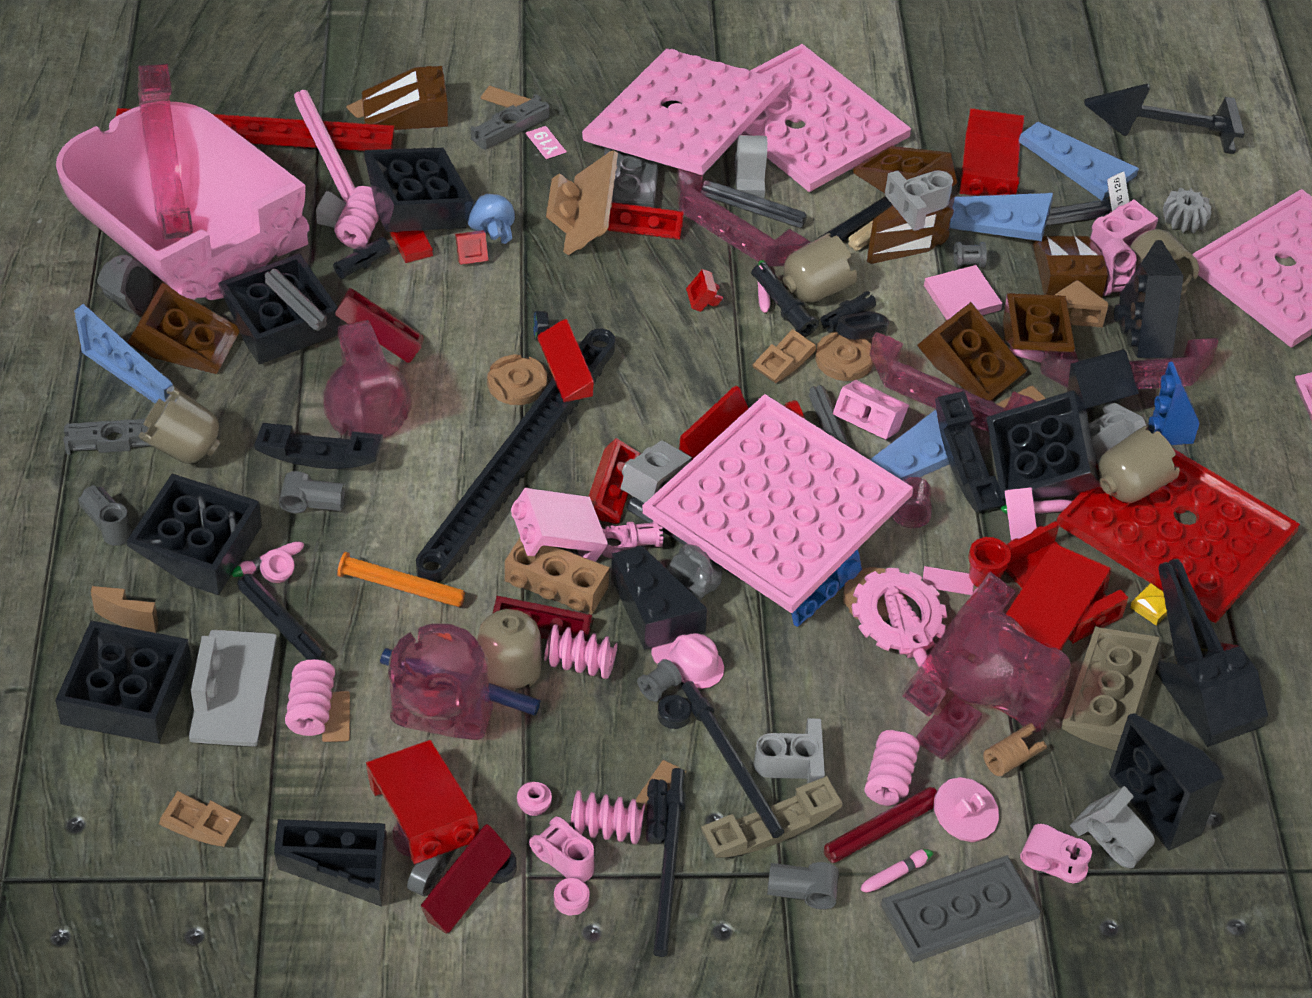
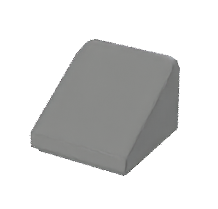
[316,191,346,228]

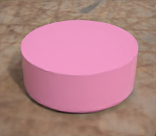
[260,549,294,583]
[554,878,590,915]

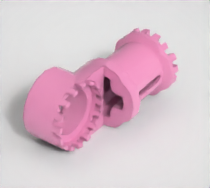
[602,521,663,558]

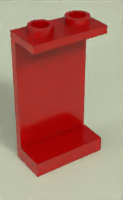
[959,108,1024,196]
[1005,521,1128,644]
[998,543,1111,668]
[366,740,479,864]

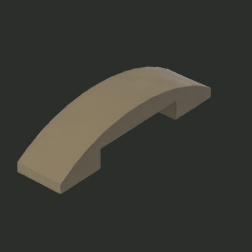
[701,776,842,858]

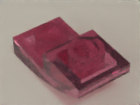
[915,695,982,760]

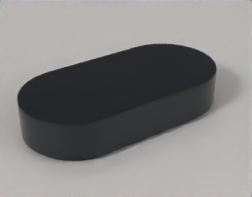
[836,311,889,340]

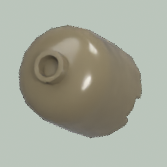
[1130,229,1199,295]
[782,233,857,303]
[139,386,220,464]
[1098,426,1180,503]
[476,609,542,692]

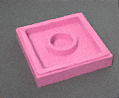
[924,265,1002,320]

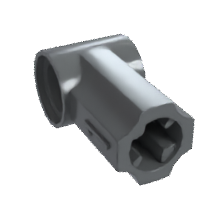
[279,471,345,513]
[78,485,132,545]
[767,862,839,910]

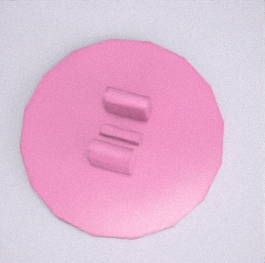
[934,777,999,842]

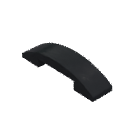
[935,391,1006,513]
[254,423,383,469]

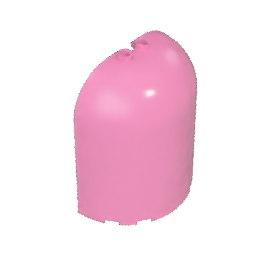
[56,102,305,300]

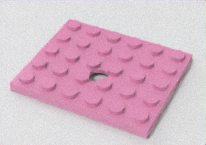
[741,44,911,192]
[582,49,784,175]
[1192,189,1312,348]

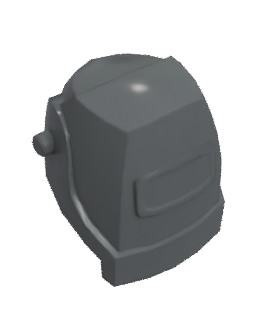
[97,255,153,318]

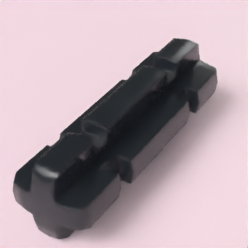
[646,779,667,845]

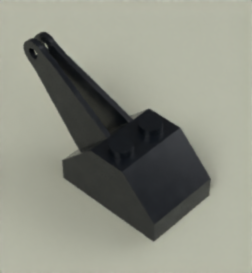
[1155,558,1268,747]

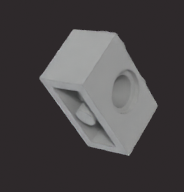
[621,440,692,503]

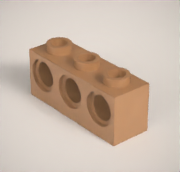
[505,538,609,615]

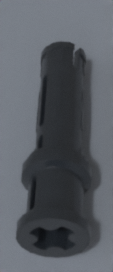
[751,262,819,337]

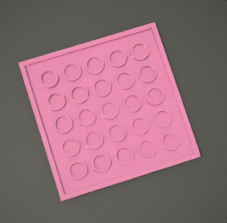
[642,394,913,613]

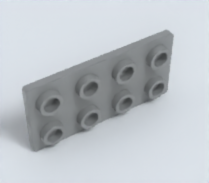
[189,630,277,747]

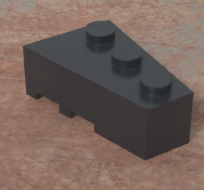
[611,546,707,650]
[274,819,388,907]

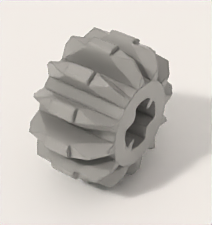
[1163,188,1212,233]

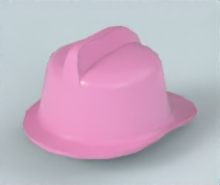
[651,633,724,689]

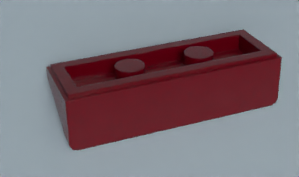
[335,288,424,363]
[493,595,594,641]
[421,824,511,934]

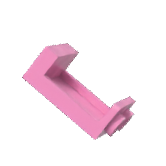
[511,488,608,562]

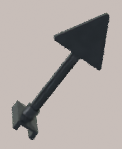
[1084,84,1245,154]

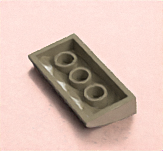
[1062,627,1161,750]

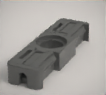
[471,95,550,150]
[64,419,151,455]

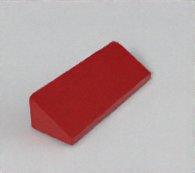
[607,202,684,240]
[537,319,594,402]
[679,386,748,461]
[588,438,641,524]

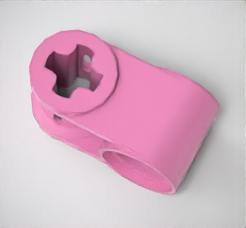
[1102,238,1137,296]
[529,817,594,882]
[1020,824,1092,883]

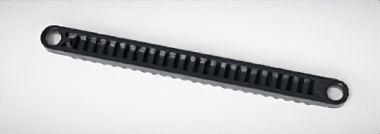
[416,328,615,583]

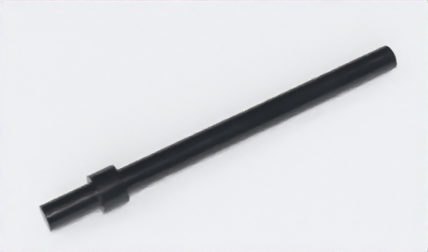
[682,681,784,838]
[653,768,686,957]

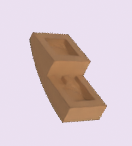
[753,329,816,383]
[91,586,158,633]
[159,791,242,847]

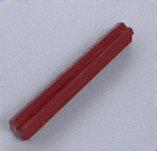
[823,787,937,863]

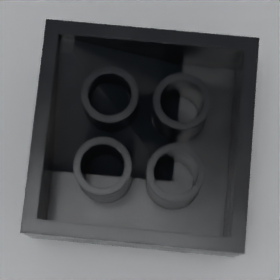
[364,147,474,232]
[1114,240,1184,358]
[218,254,341,365]
[986,390,1101,501]
[126,473,262,595]
[55,620,192,744]
[1109,713,1225,851]

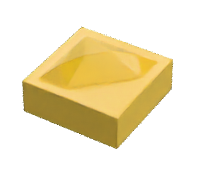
[1130,583,1167,626]

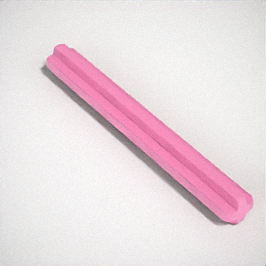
[294,90,355,203]

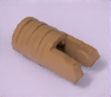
[984,723,1047,776]

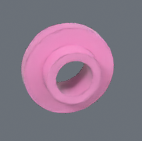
[517,782,552,816]

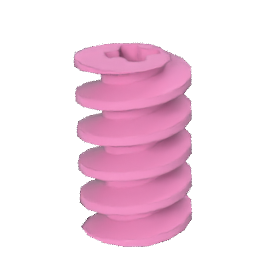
[335,186,379,249]
[544,624,617,679]
[285,659,335,736]
[864,730,920,806]
[571,790,645,844]

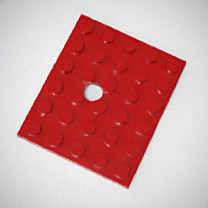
[1056,448,1300,624]

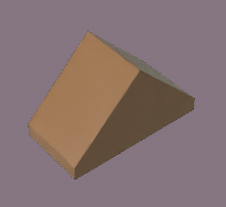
[1055,280,1108,327]

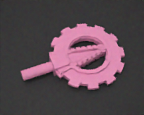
[852,568,947,689]

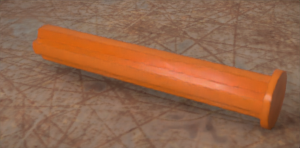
[337,552,465,607]

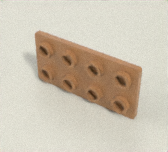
[546,150,618,255]

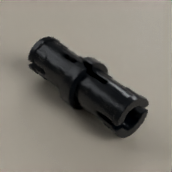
[333,237,391,279]
[820,291,876,333]

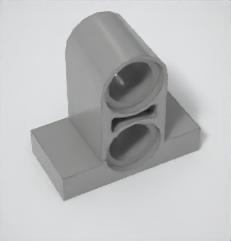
[734,135,768,198]
[885,170,953,231]
[1089,401,1146,464]
[754,718,825,784]
[1070,786,1155,868]

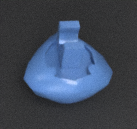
[468,194,515,244]

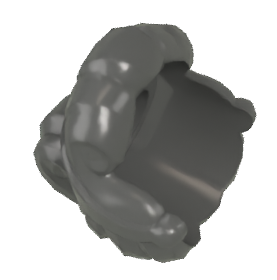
[666,544,722,601]

